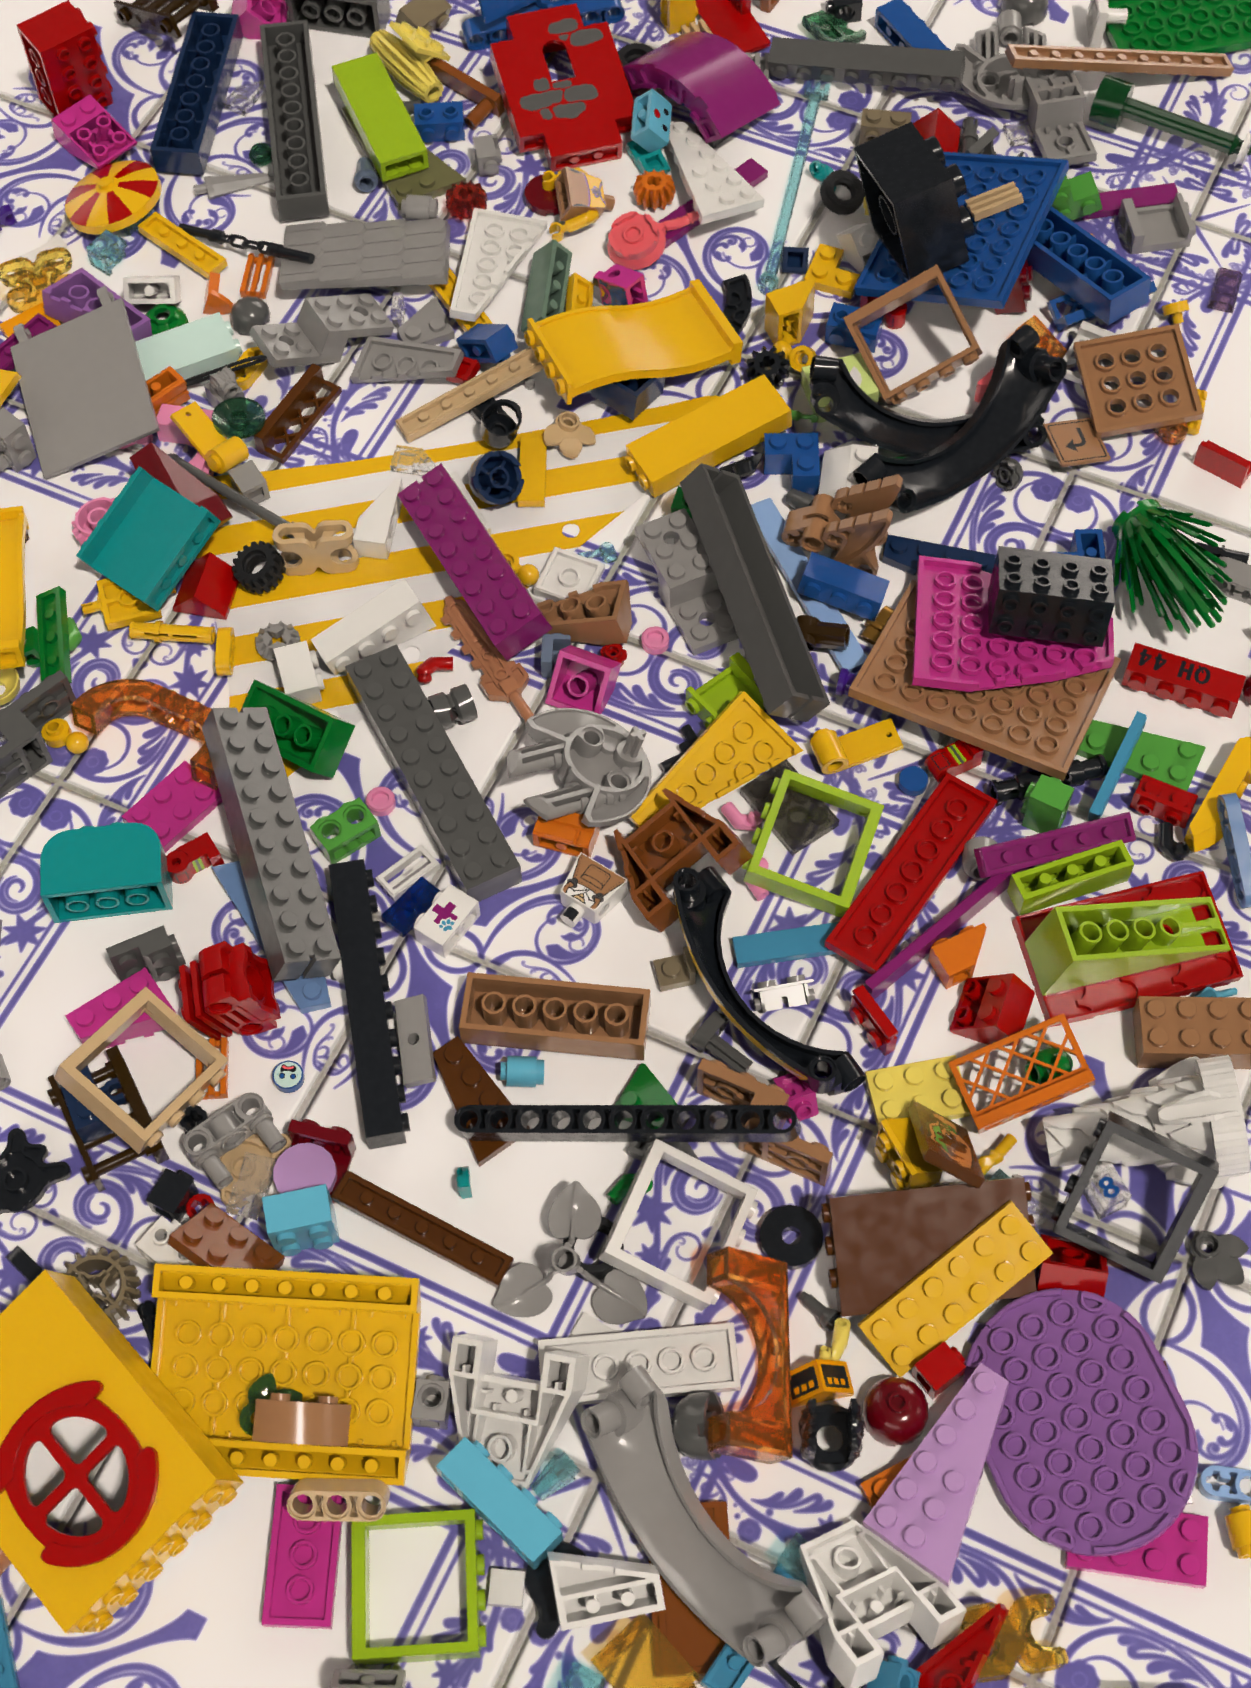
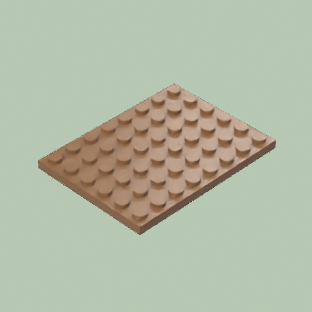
[848,580,1121,781]

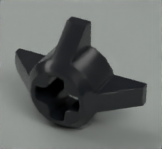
[719,452,763,478]

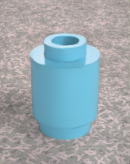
[500,1056,544,1088]

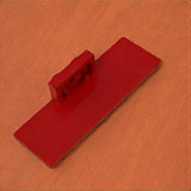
[696,0,771,53]

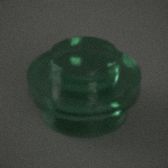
[249,143,272,166]

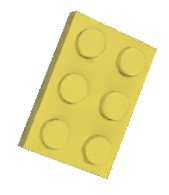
[865,1055,971,1130]

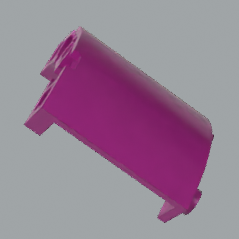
[623,32,781,144]

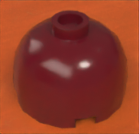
[862,1376,928,1446]

